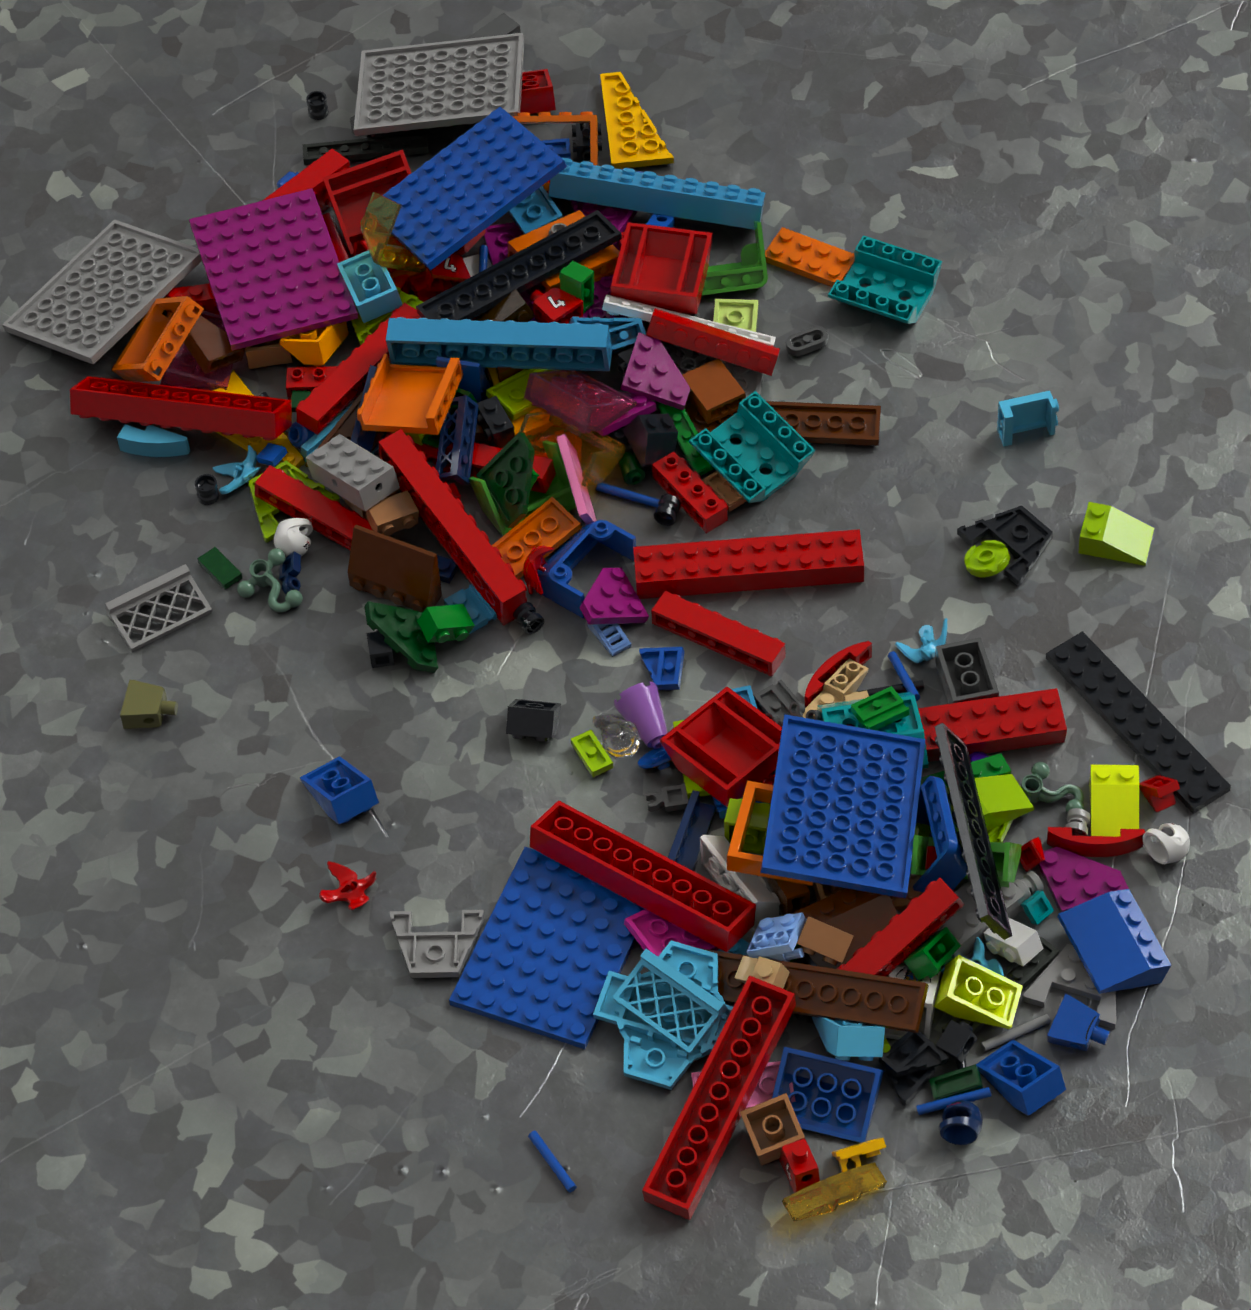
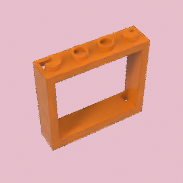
[512,111,598,192]
[112,296,204,382]
[727,781,813,886]

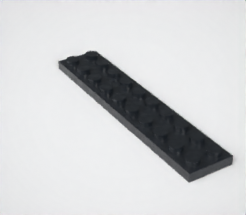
[416,210,622,320]
[1046,631,1231,814]
[935,723,1012,940]

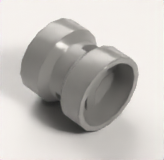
[1065,808,1091,836]
[1014,871,1044,900]

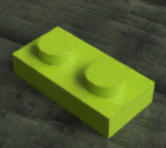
[571,730,614,777]

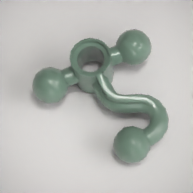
[237,548,303,613]
[1020,762,1084,817]

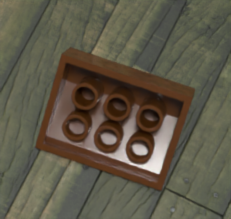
[347,525,442,612]
[792,888,898,969]

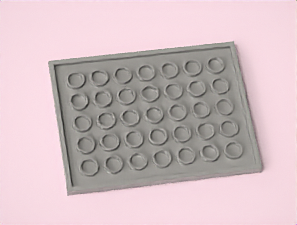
[353,33,524,136]
[2,219,202,364]

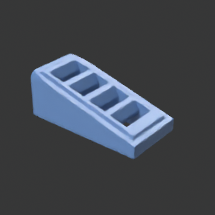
[587,623,631,657]

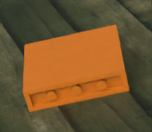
[508,210,620,293]
[357,354,463,435]

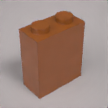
[682,359,746,424]

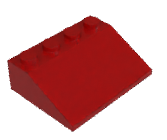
[520,69,556,116]

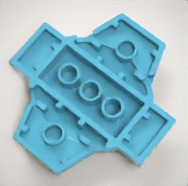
[593,940,733,1090]

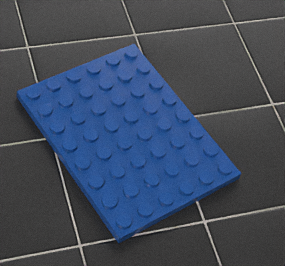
[366,107,567,271]
[760,714,926,899]
[449,847,645,1049]

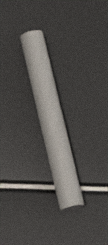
[981,1014,1051,1052]

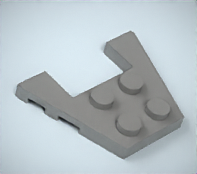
[390,910,484,978]
[1023,944,1116,1029]

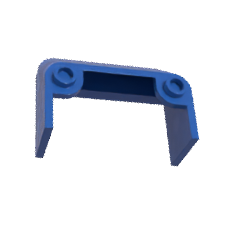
[534,520,636,618]
[913,776,968,892]

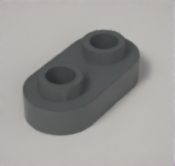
[786,326,828,356]

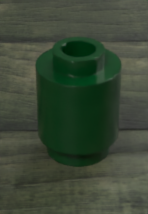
[619,451,646,485]

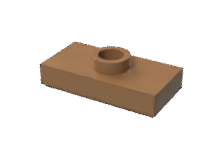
[702,471,747,512]

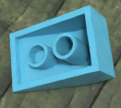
[337,247,403,323]
[811,1016,885,1061]

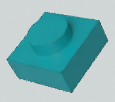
[1021,890,1054,925]

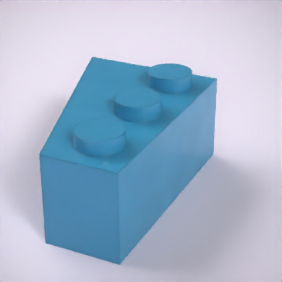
[569,316,646,354]

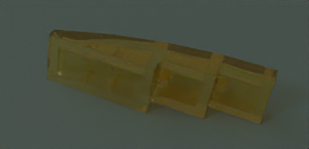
[782,1162,887,1222]

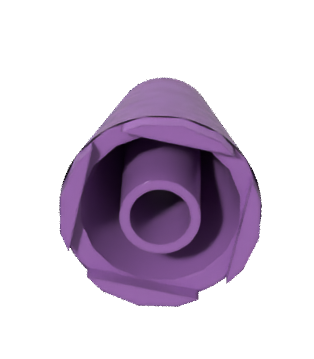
[614,682,668,749]

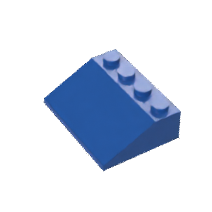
[1057,889,1172,994]
[772,1047,884,1143]

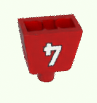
[426,254,470,292]
[530,287,583,324]
[780,1139,821,1200]

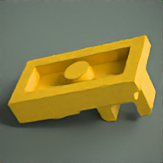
[832,1137,886,1173]

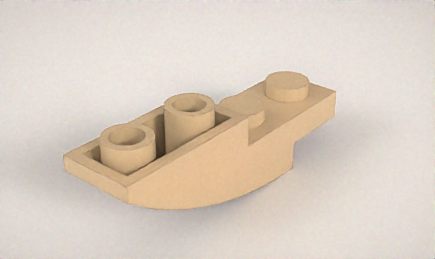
[803,658,869,719]

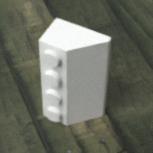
[700,835,780,930]

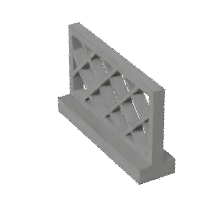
[105,564,212,652]

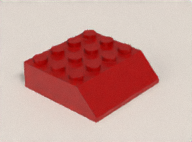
[323,149,411,257]
[611,222,712,314]
[660,687,782,808]

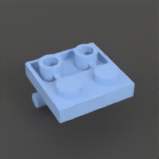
[747,912,807,962]

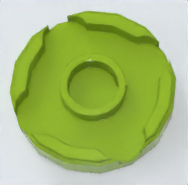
[964,540,1010,577]

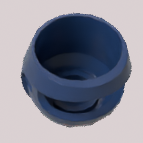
[939,1100,983,1145]

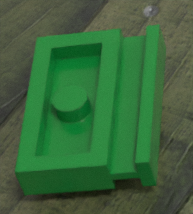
[851,686,910,730]

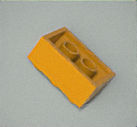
[279,322,349,367]

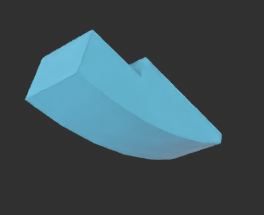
[117,424,190,457]

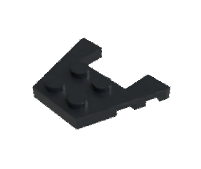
[957,505,1053,586]

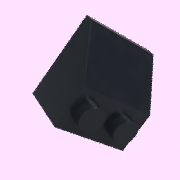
[623,413,678,467]
[506,699,561,741]

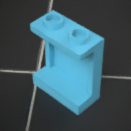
[997,391,1059,447]

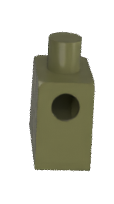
[120,679,178,729]

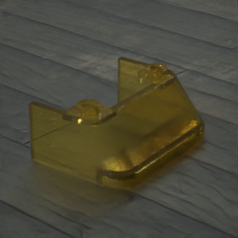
[360,192,427,273]
[519,409,626,487]

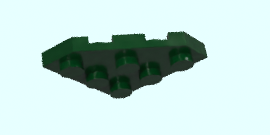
[476,432,535,528]
[364,601,438,673]

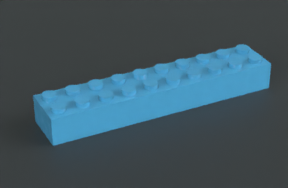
[548,158,765,230]
[386,317,612,371]

